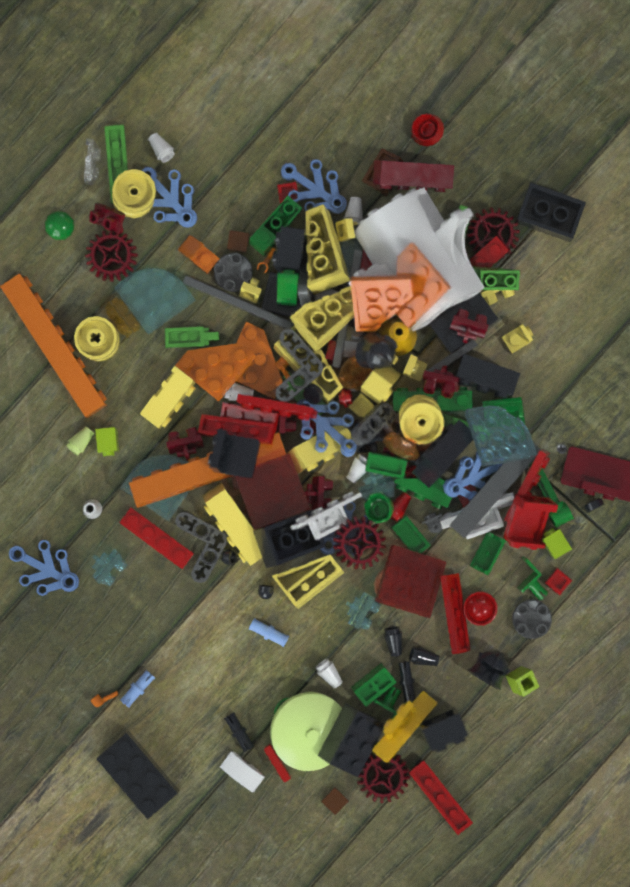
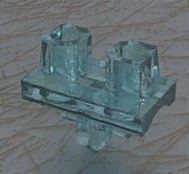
[358,472,395,501]
[92,549,127,587]
[345,592,381,630]

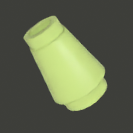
[66,426,94,456]

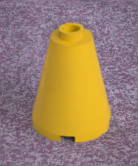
[379,317,417,356]

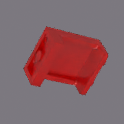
[503,494,559,550]

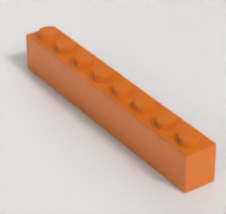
[0,273,107,418]
[129,433,287,508]

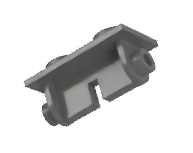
[421,512,442,533]

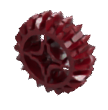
[467,207,520,259]
[85,230,138,282]
[333,516,386,570]
[357,754,410,803]

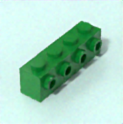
[392,387,472,413]

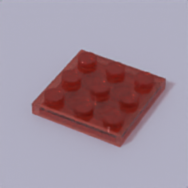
[235,453,310,530]
[374,545,447,618]

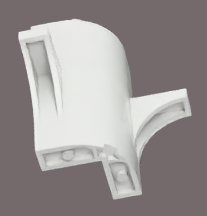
[349,188,485,331]

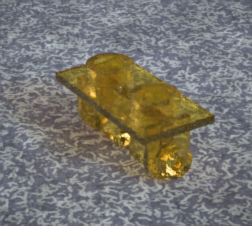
[105,297,140,339]

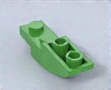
[472,266,520,290]

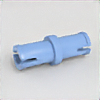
[249,618,289,647]
[120,670,155,708]

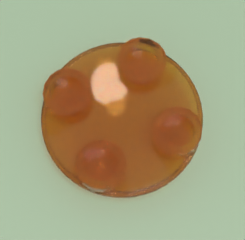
[339,355,375,390]
[383,432,419,460]

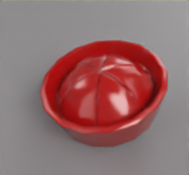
[411,113,444,147]
[463,591,497,626]

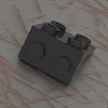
[208,429,260,478]

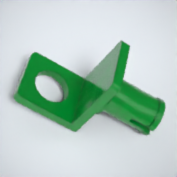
[517,556,548,600]
[373,686,402,720]

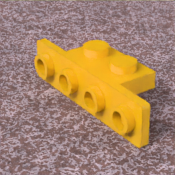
[373,691,437,763]

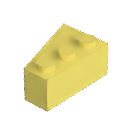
[140,366,196,429]
[360,366,401,405]
[286,426,352,475]
[272,555,344,609]

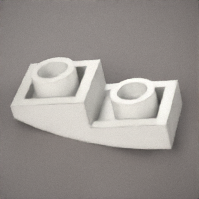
[220,751,265,792]

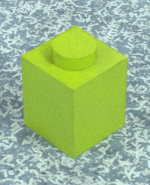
[95,427,119,457]
[541,528,572,559]
[506,666,539,697]

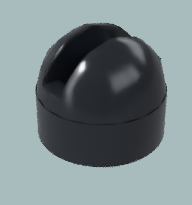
[221,549,238,566]
[258,585,274,599]

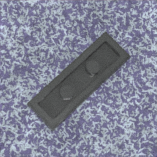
[426,339,478,372]

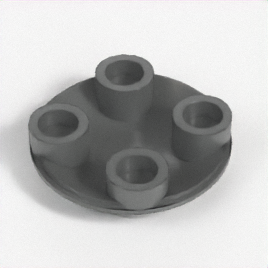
[214,253,253,292]
[512,599,552,639]

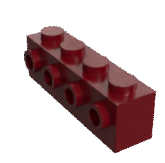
[373,160,454,192]

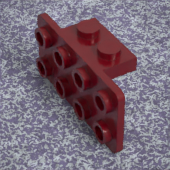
[560,446,630,502]

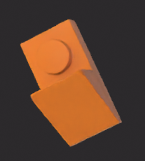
[178,235,219,274]

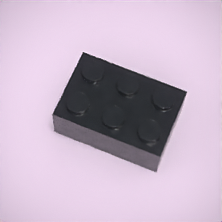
[516,182,586,242]
[272,227,307,277]
[427,293,498,355]
[455,354,520,399]
[412,420,477,488]
[253,509,326,568]
[317,703,385,777]
[420,708,469,753]

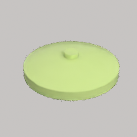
[270,692,342,771]

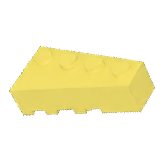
[305,204,351,295]
[273,325,343,404]
[203,482,262,566]

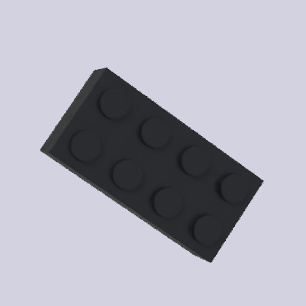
[96,731,180,820]

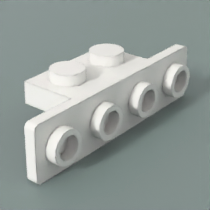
[291,491,362,540]
[439,492,515,539]

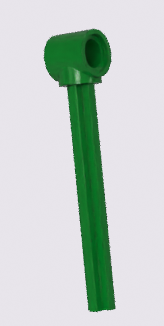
[507,425,574,528]

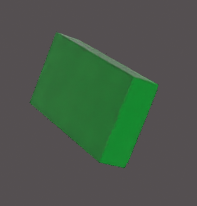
[365,451,408,479]
[391,515,431,558]

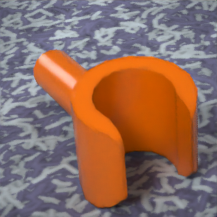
[257,248,276,274]
[274,357,290,379]
[91,691,119,707]

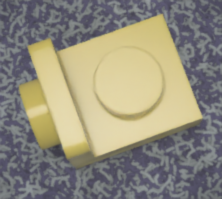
[501,324,533,354]
[402,355,427,381]

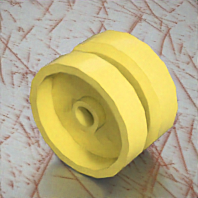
[112,169,156,218]
[74,316,120,362]
[399,395,444,444]

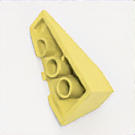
[290,286,354,352]

